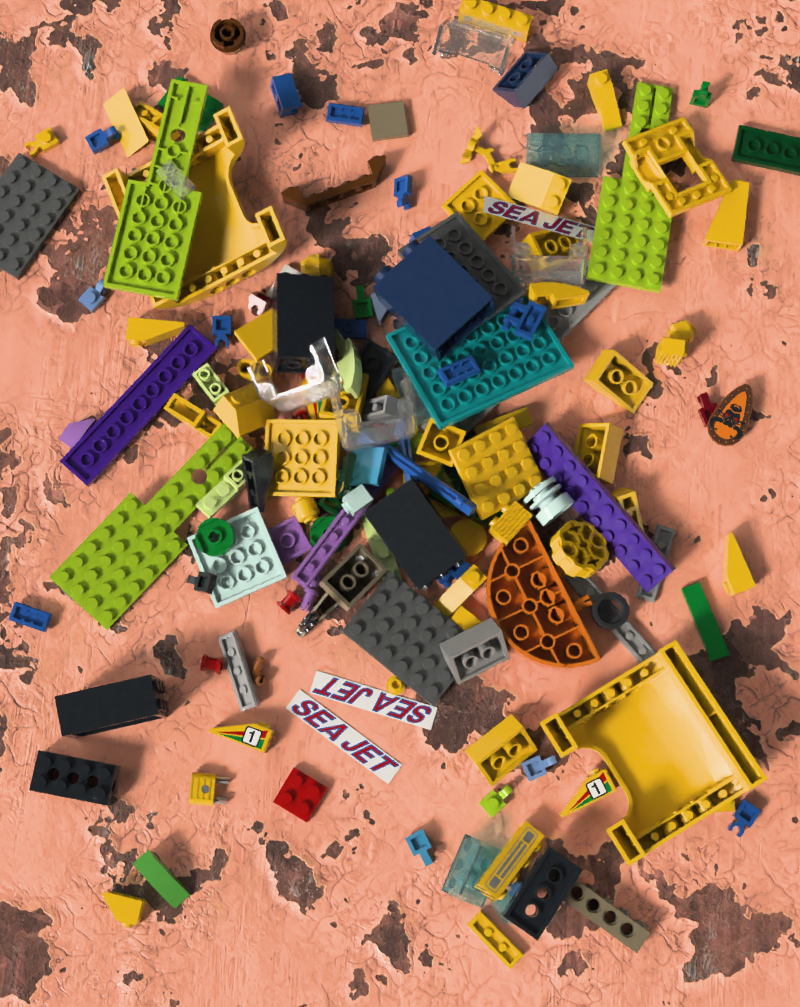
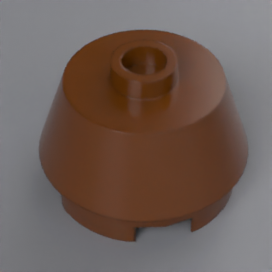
[210,18,246,55]

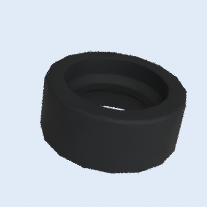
[591,592,629,630]

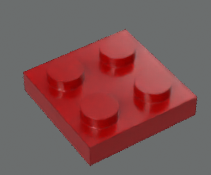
[273,767,328,823]

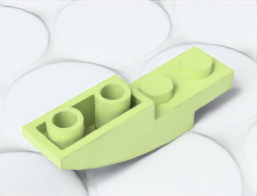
[335,329,362,399]
[192,363,230,406]
[196,451,251,518]

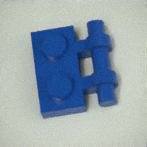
[502,298,547,341]

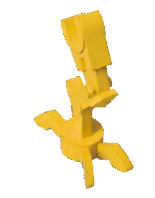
[460,126,517,174]

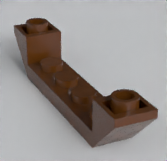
[281,154,386,212]

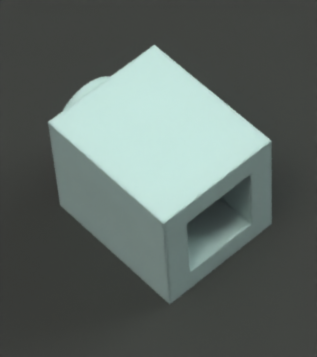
[341,484,373,516]

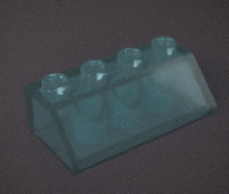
[525,133,601,177]

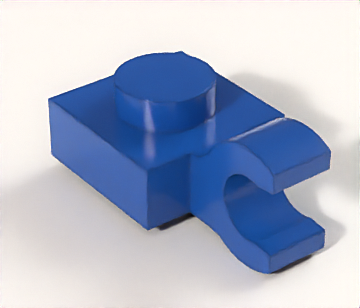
[85,126,121,154]
[394,174,413,210]

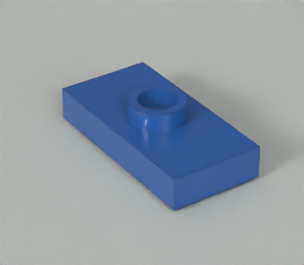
[326,103,365,127]
[334,318,367,340]
[437,355,481,388]
[8,601,53,633]

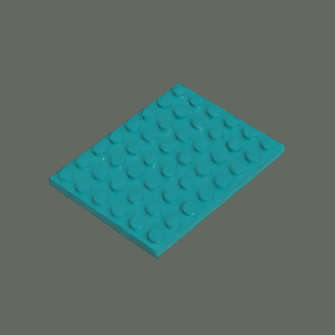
[386,276,574,430]

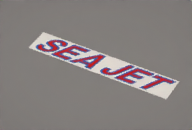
[483,196,595,242]
[309,670,437,730]
[286,689,402,784]

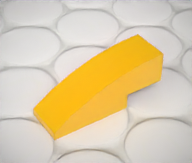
[526,282,590,310]
[164,393,222,439]

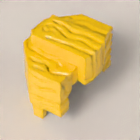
[301,254,334,277]

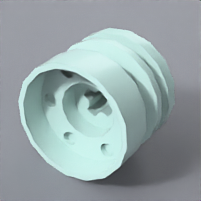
[523,476,575,527]

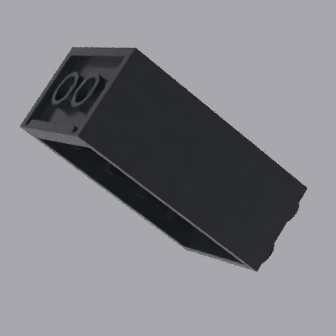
[272,272,335,376]
[364,477,467,590]
[54,675,170,738]

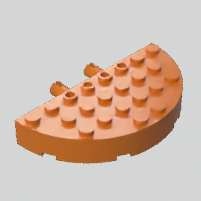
[485,520,601,669]

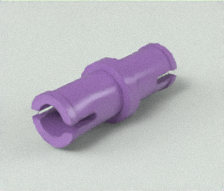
[300,574,323,612]

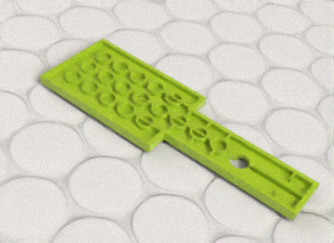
[103,79,209,301]
[586,82,676,293]
[49,423,253,630]

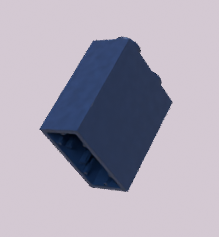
[373,235,495,362]

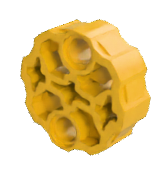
[550,520,609,579]

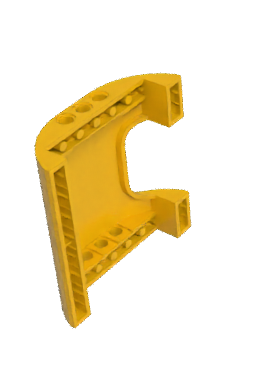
[101,106,287,309]
[539,640,768,866]

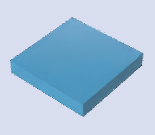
[345,447,388,486]

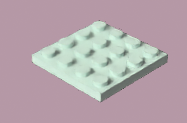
[187,507,288,609]

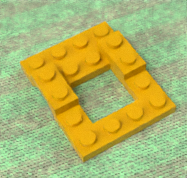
[622,117,732,218]

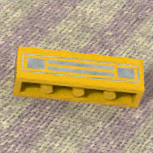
[458,0,533,42]
[474,821,544,902]

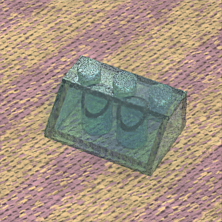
[441,834,501,908]

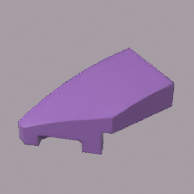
[59,418,97,448]

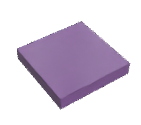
[268,515,313,565]

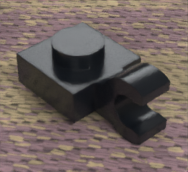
[186,571,217,595]

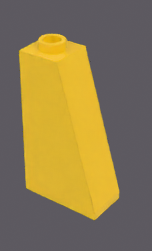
[702,179,750,251]

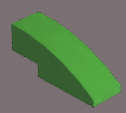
[133,849,191,909]

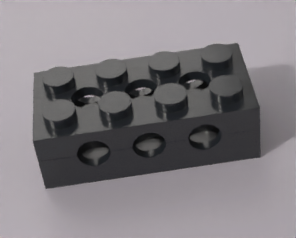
[29,750,121,806]
[501,845,583,941]

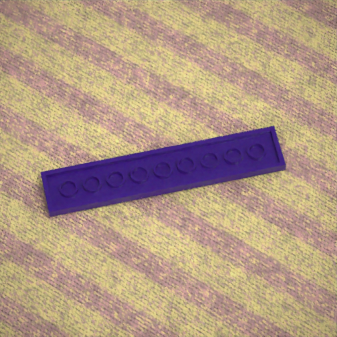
[60,324,218,487]
[526,422,676,592]

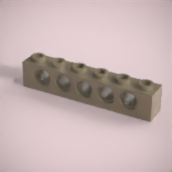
[548,869,650,953]

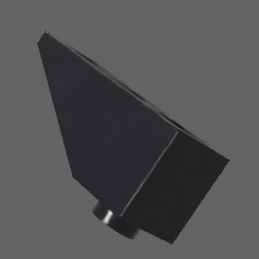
[242,448,274,513]

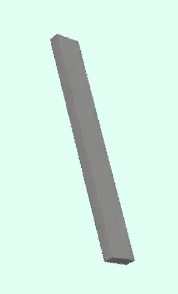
[547,549,657,664]

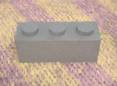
[439,618,510,685]

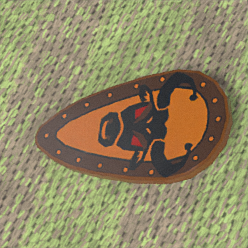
[707,384,753,446]

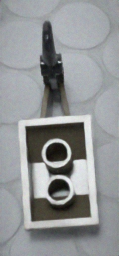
[295,543,388,639]

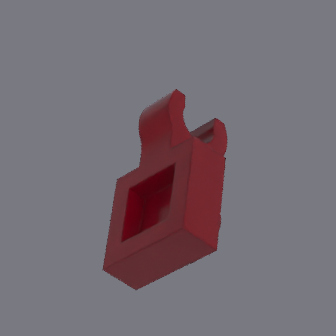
[697,392,718,428]

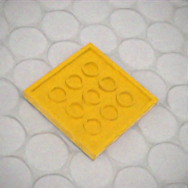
[448,416,544,520]
[264,419,341,498]

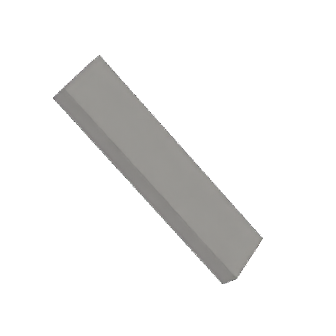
[635,524,676,603]
[218,631,260,712]

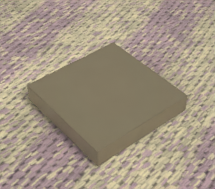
[367,101,408,142]

